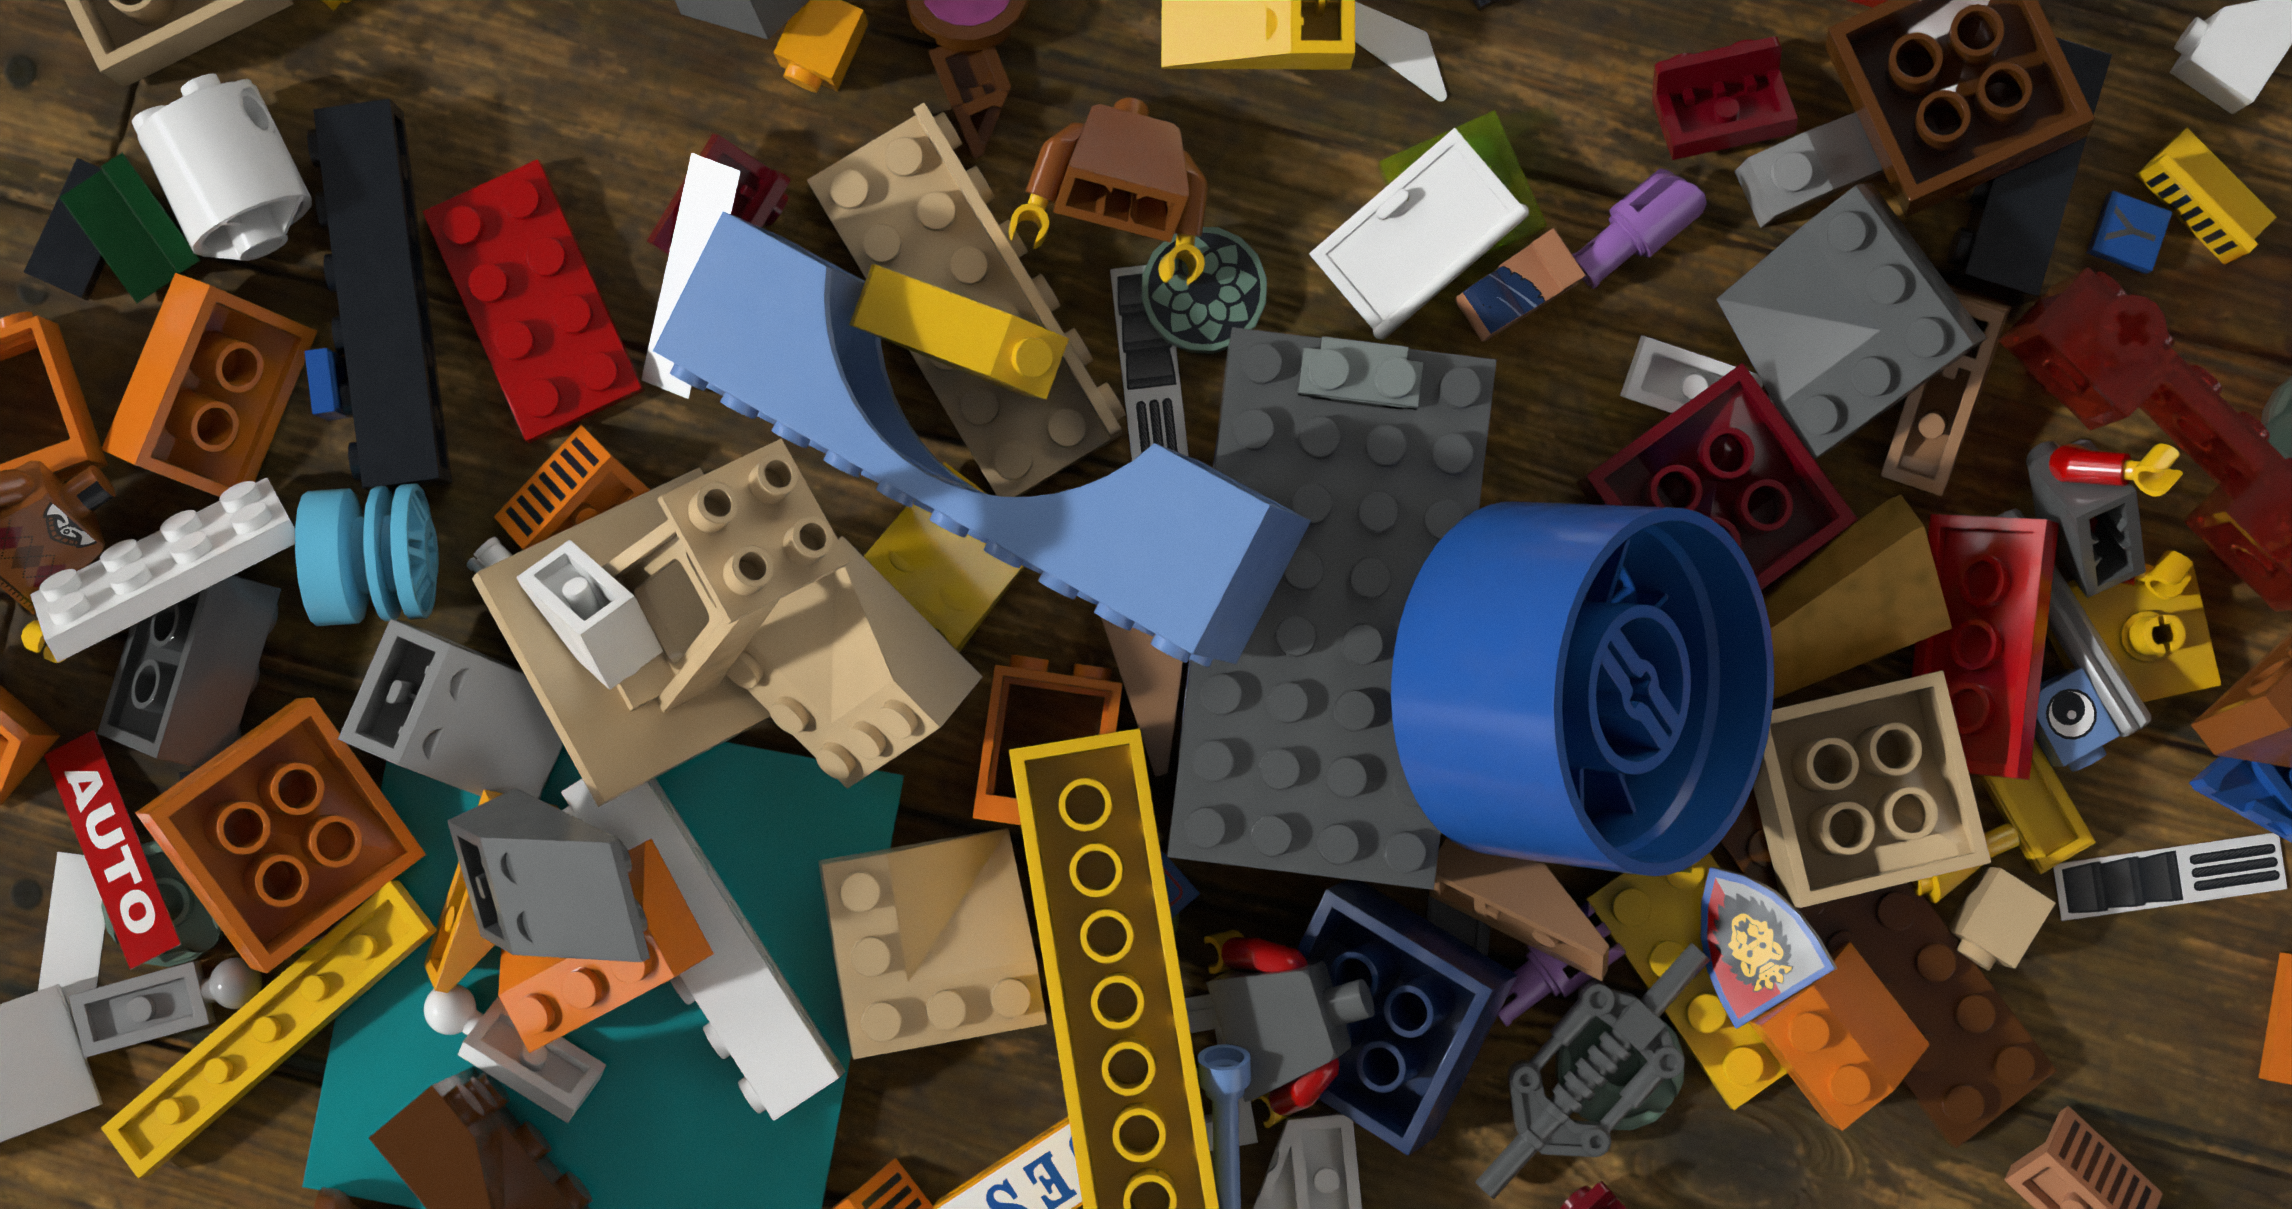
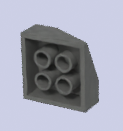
[1717,183,1987,459]

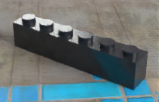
[307,99,452,492]

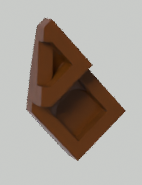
[928,46,1011,160]

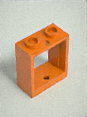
[0,311,108,482]
[972,655,1123,825]

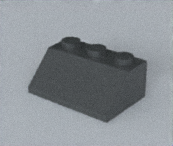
[97,574,281,768]

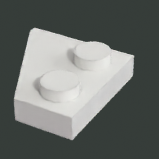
[1253,1112,1362,1209]

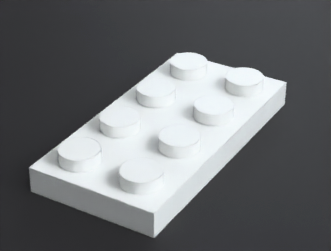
[30,478,295,662]

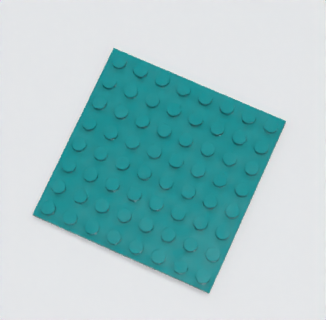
[302,742,905,1209]

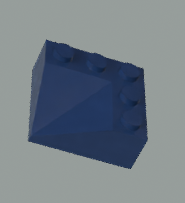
[1297,879,1518,1156]

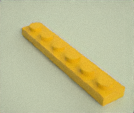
[101,880,438,1179]

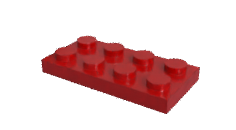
[422,159,645,443]
[1911,514,2059,780]

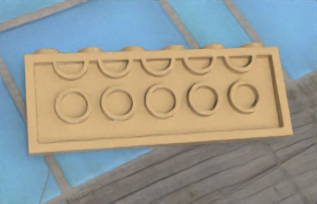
[807,103,1126,497]

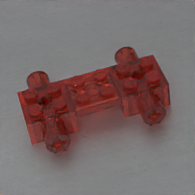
[1998,267,2292,612]

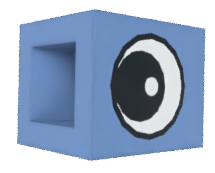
[2035,668,2120,772]

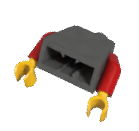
[2026,439,2192,600]
[1204,930,1374,1128]

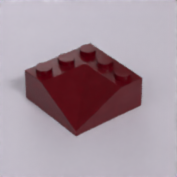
[1576,363,1858,590]

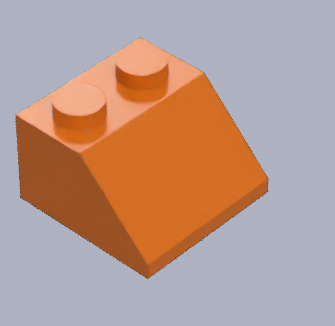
[1748,941,1930,1131]

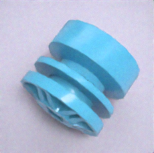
[295,484,439,626]

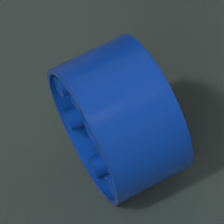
[1391,502,1774,876]

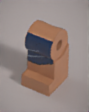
[1454,228,1586,342]

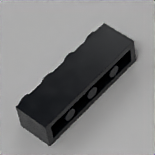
[1947,37,2112,306]

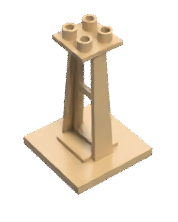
[472,438,850,807]

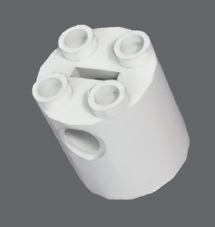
[132,74,312,261]

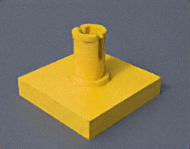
[2070,561,2221,702]

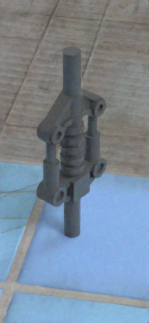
[1475,943,1710,1199]

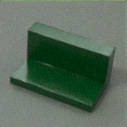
[59,152,201,304]

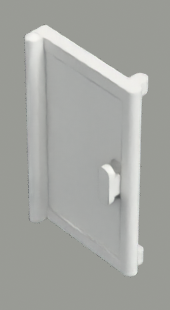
[1309,128,1529,340]

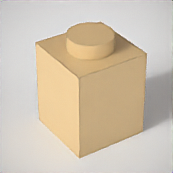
[1947,866,2056,971]

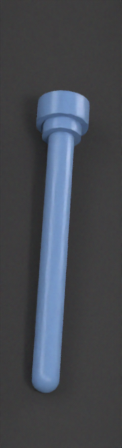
[1198,1044,1251,1209]

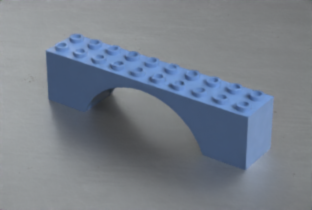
[653,211,1311,667]

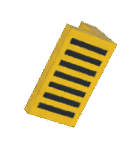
[2135,127,2277,265]

